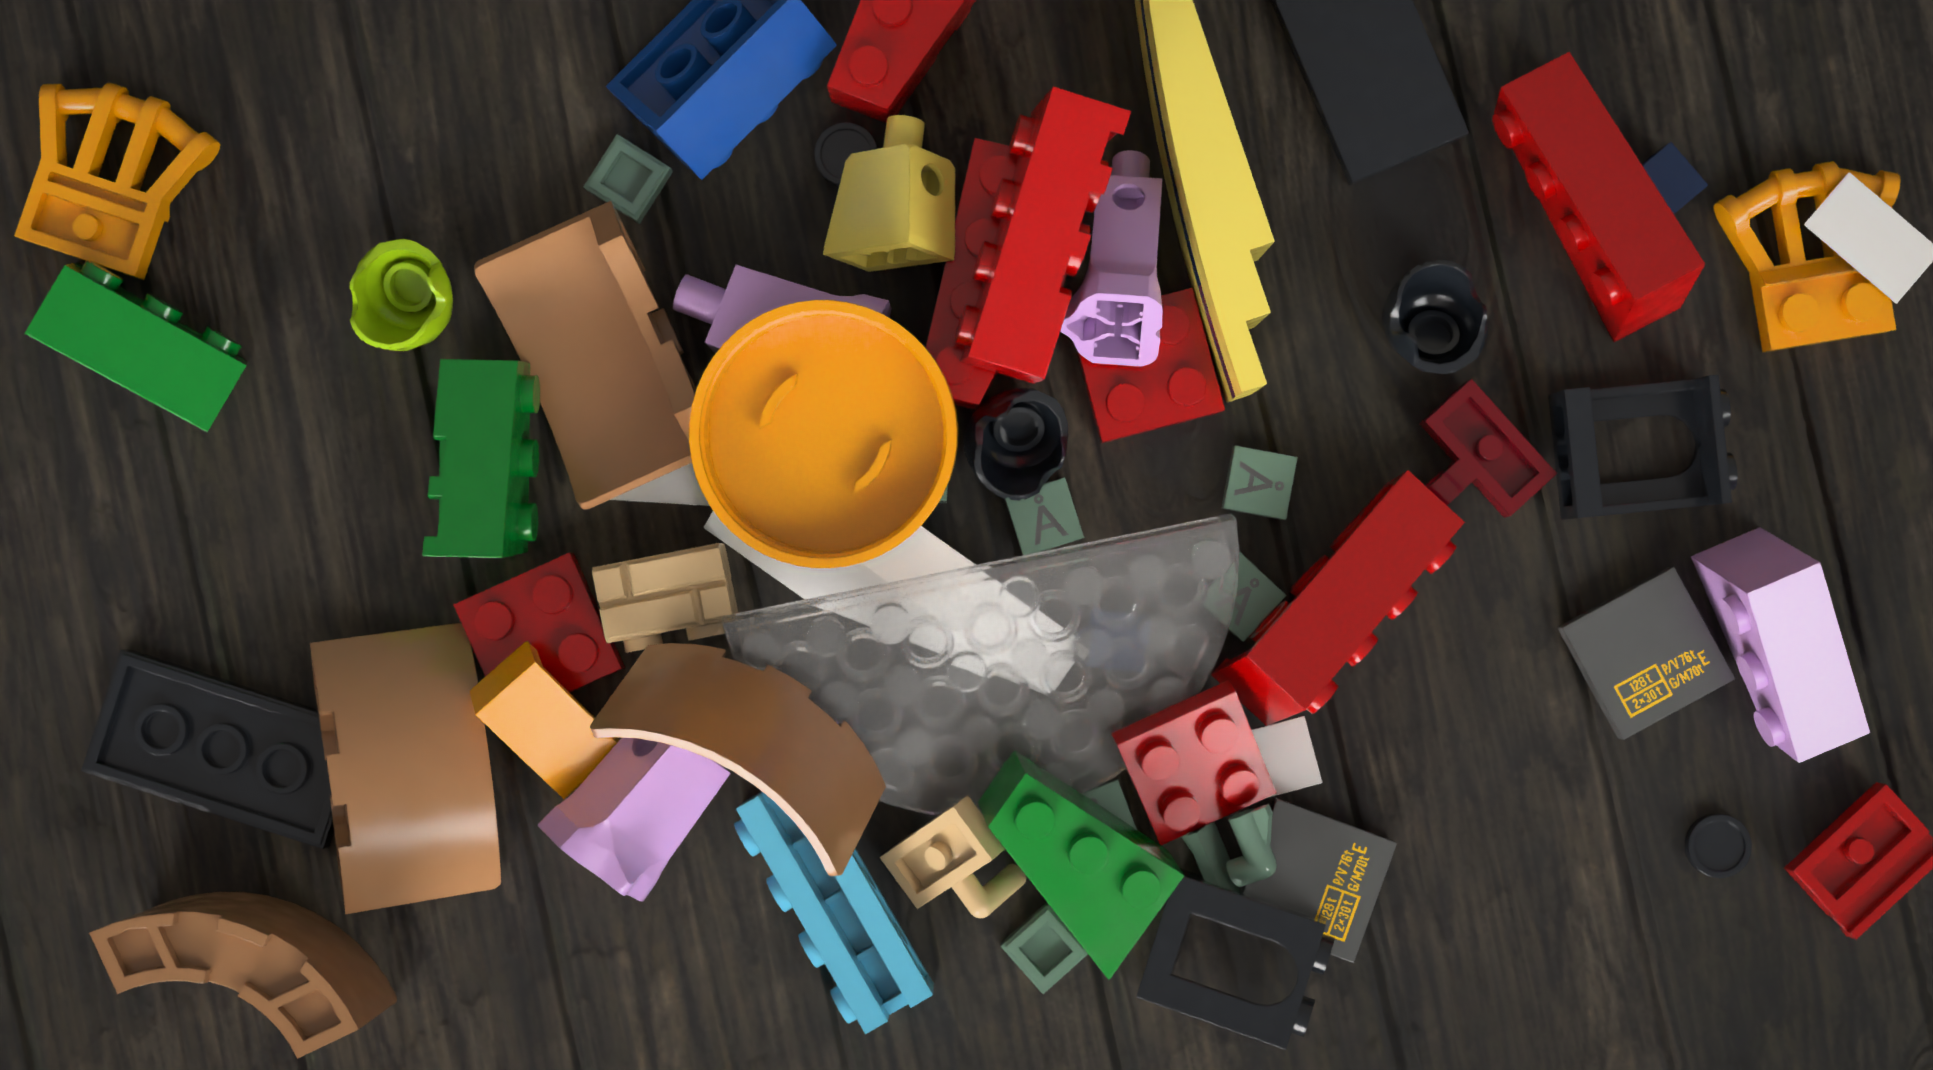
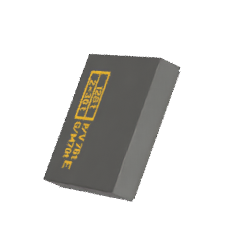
[1557,567,1735,740]
[1240,797,1397,963]

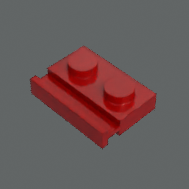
[1784,782,1933,940]

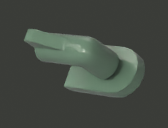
[1181,804,1277,893]

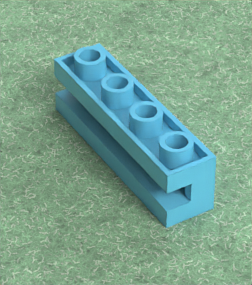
[734,791,934,1034]

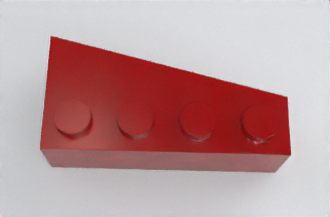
[827,0,976,123]
[1492,52,1705,342]
[954,86,1131,384]
[926,138,1019,410]

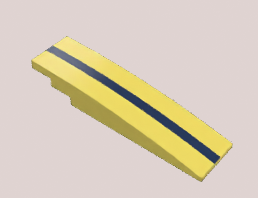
[1135,0,1275,403]

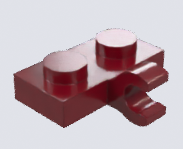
[1419,379,1557,518]

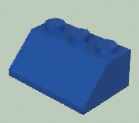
[606,0,837,180]

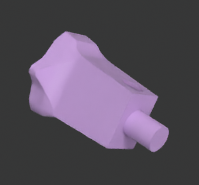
[1060,150,1163,367]
[673,265,891,353]
[537,738,731,902]

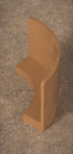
[474,201,698,509]
[310,623,501,914]
[590,643,886,876]
[89,892,397,1059]

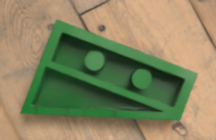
[24,260,248,432]
[422,359,540,558]
[978,750,1184,980]

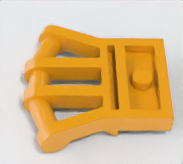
[14,82,220,280]
[1713,161,1900,352]

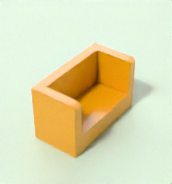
[469,641,619,799]

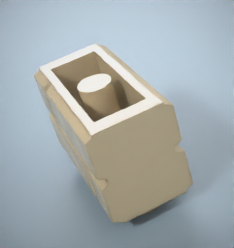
[592,543,739,653]

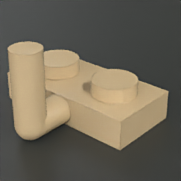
[880,795,1026,918]

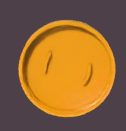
[689,300,958,568]

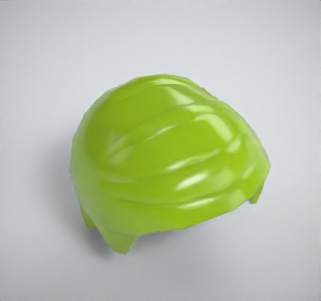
[350,239,453,351]

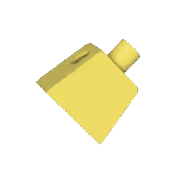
[823,115,955,272]

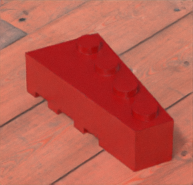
[1211,470,1465,726]

